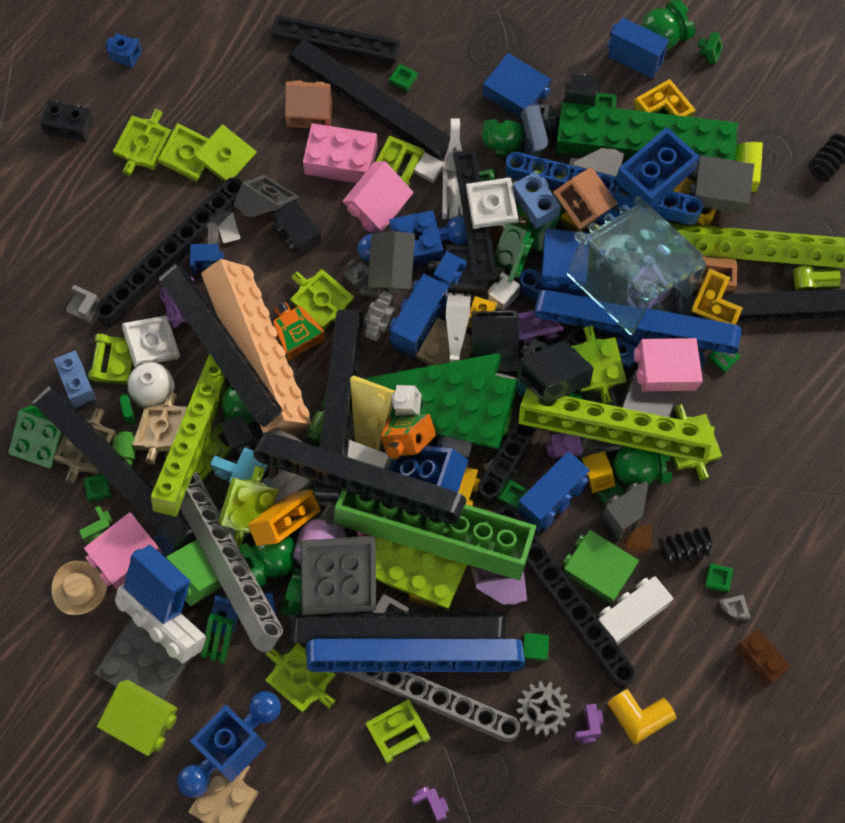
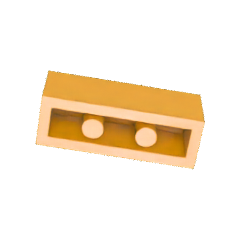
[248,489,321,546]

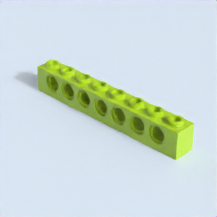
[665,222,845,268]
[151,354,230,517]
[518,388,715,463]

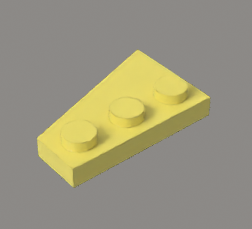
[350,376,396,451]

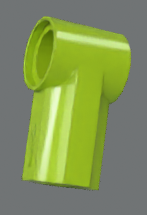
[793,266,841,291]

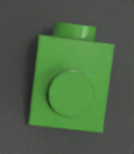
[79,506,114,545]

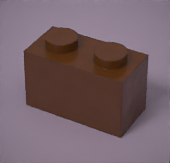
[735,628,791,687]

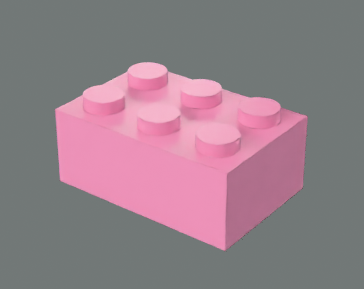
[303,123,378,183]

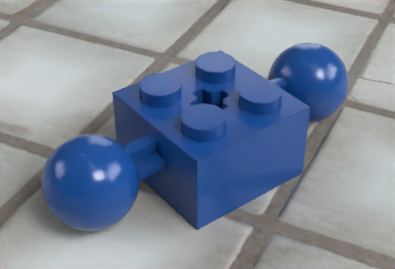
[358,210,468,268]
[177,691,281,798]

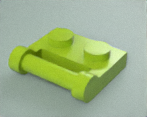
[376,136,425,187]
[88,334,134,385]
[365,699,430,764]

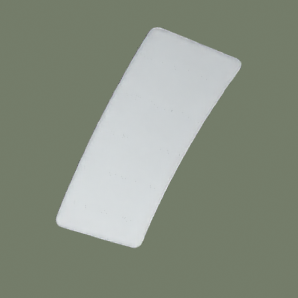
[218,212,240,243]

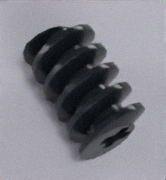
[808,134,845,182]
[658,526,712,567]

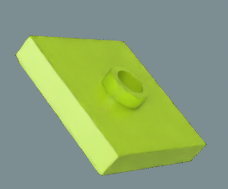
[157,123,209,182]
[194,124,257,182]

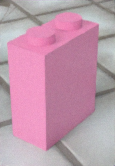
[342,161,414,232]
[634,338,703,392]
[84,512,163,590]

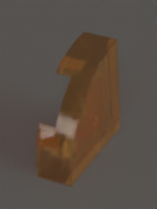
[626,525,652,550]

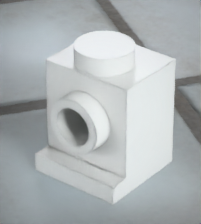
[488,272,520,311]
[392,385,422,416]

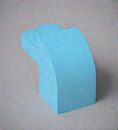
[211,448,268,484]

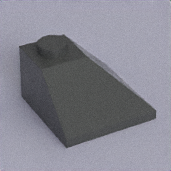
[233,175,299,217]

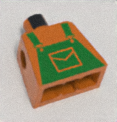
[273,302,325,361]
[381,414,436,459]

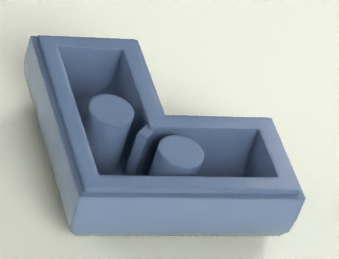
[521,105,548,157]

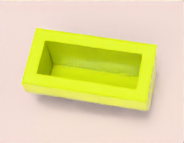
[735,142,763,192]

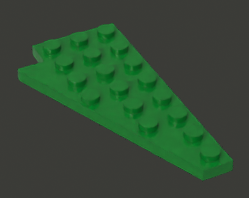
[321,354,518,449]

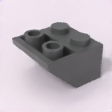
[601,481,648,543]

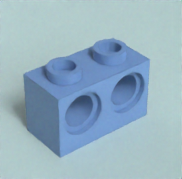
[513,172,561,229]
[54,350,96,408]

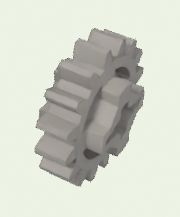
[364,291,396,341]
[516,681,571,737]

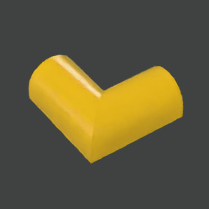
[634,79,696,117]
[691,269,743,325]
[607,689,676,746]

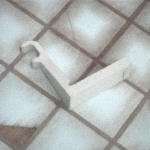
[442,118,463,219]
[446,292,471,362]

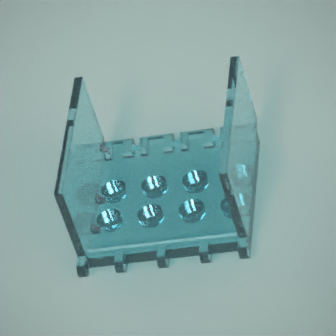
[566,197,707,335]

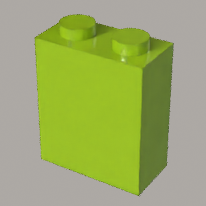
[97,679,178,756]

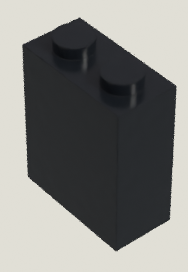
[471,310,519,374]
[517,340,594,405]

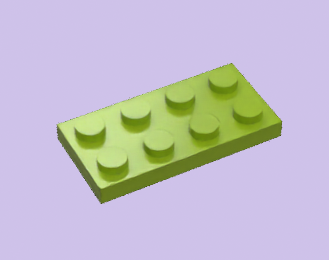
[374,536,467,610]

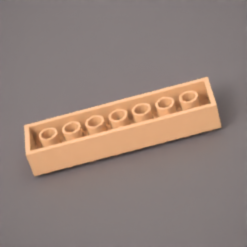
[201,259,311,436]

